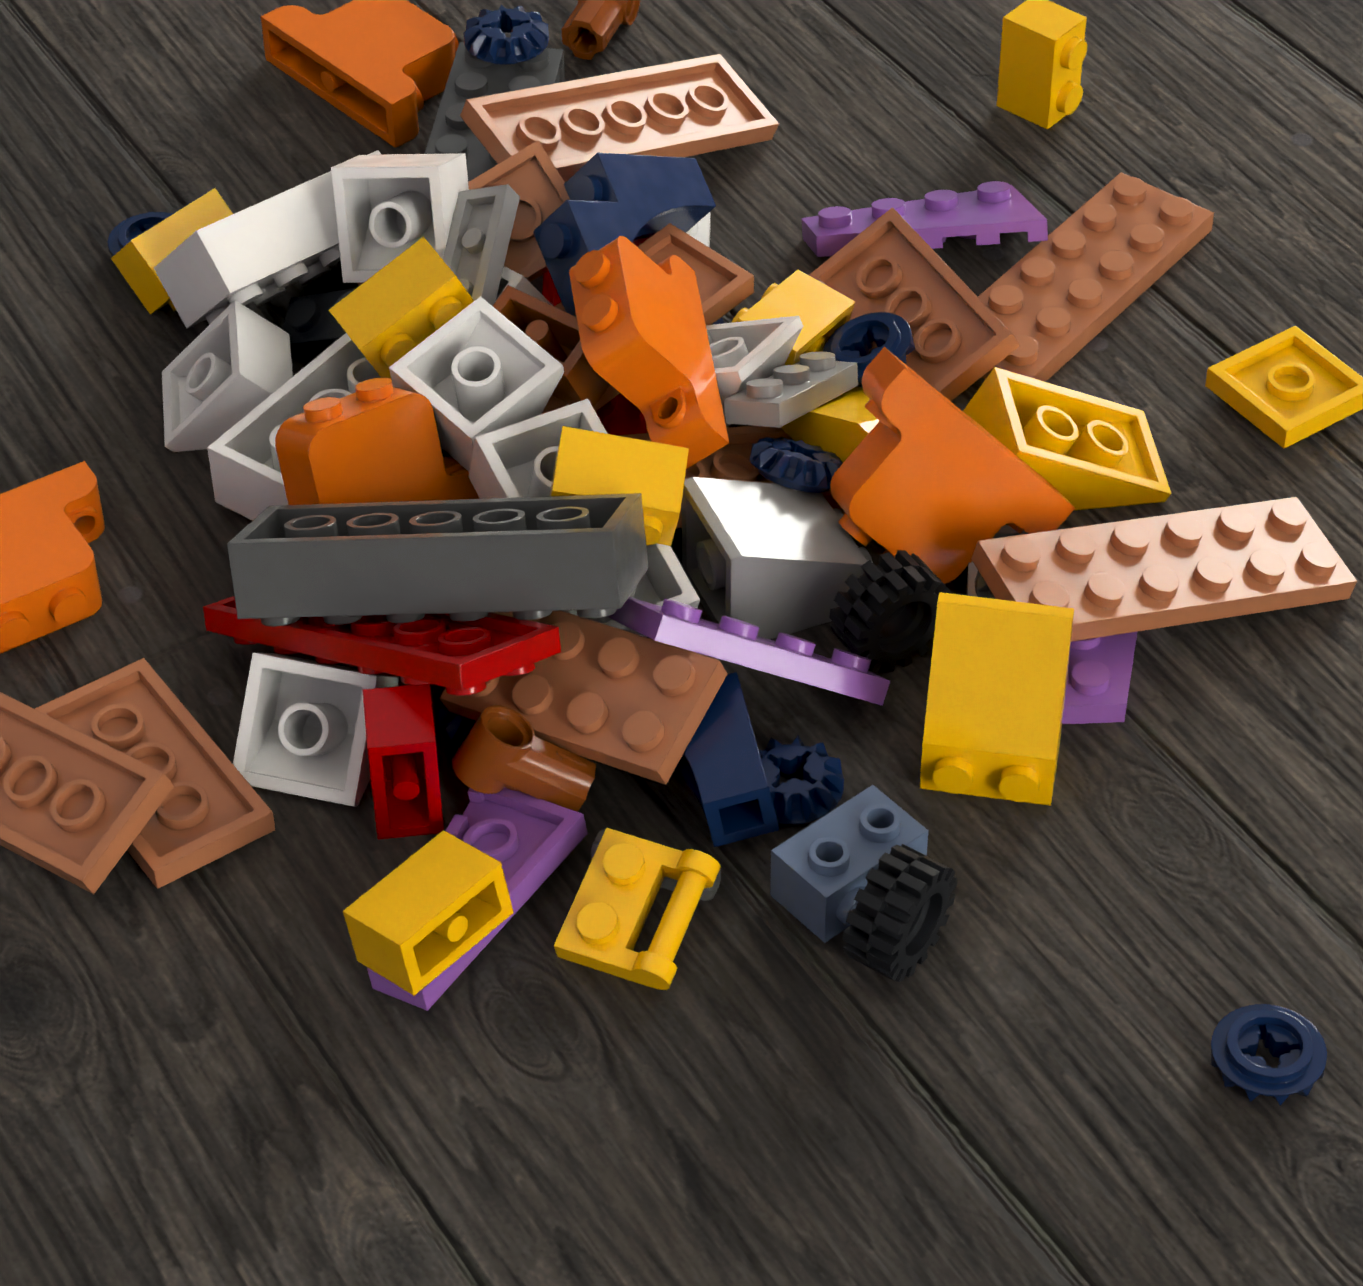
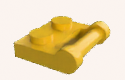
[554,827,721,990]

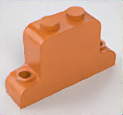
[261,0,459,148]
[569,236,729,469]
[830,347,1075,584]
[275,378,480,505]
[0,461,105,654]

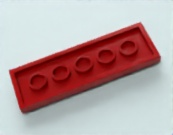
[203,596,561,696]

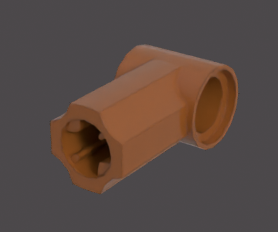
[562,0,640,60]
[452,705,596,812]

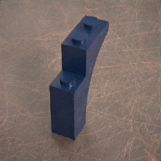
[533,152,716,317]
[647,637,779,847]

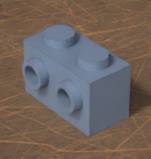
[770,785,928,943]

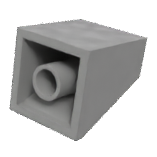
[681,477,873,640]

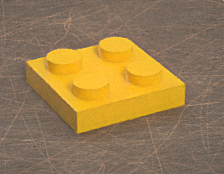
[1205,325,1363,449]

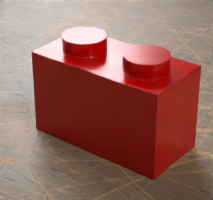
[363,683,444,840]

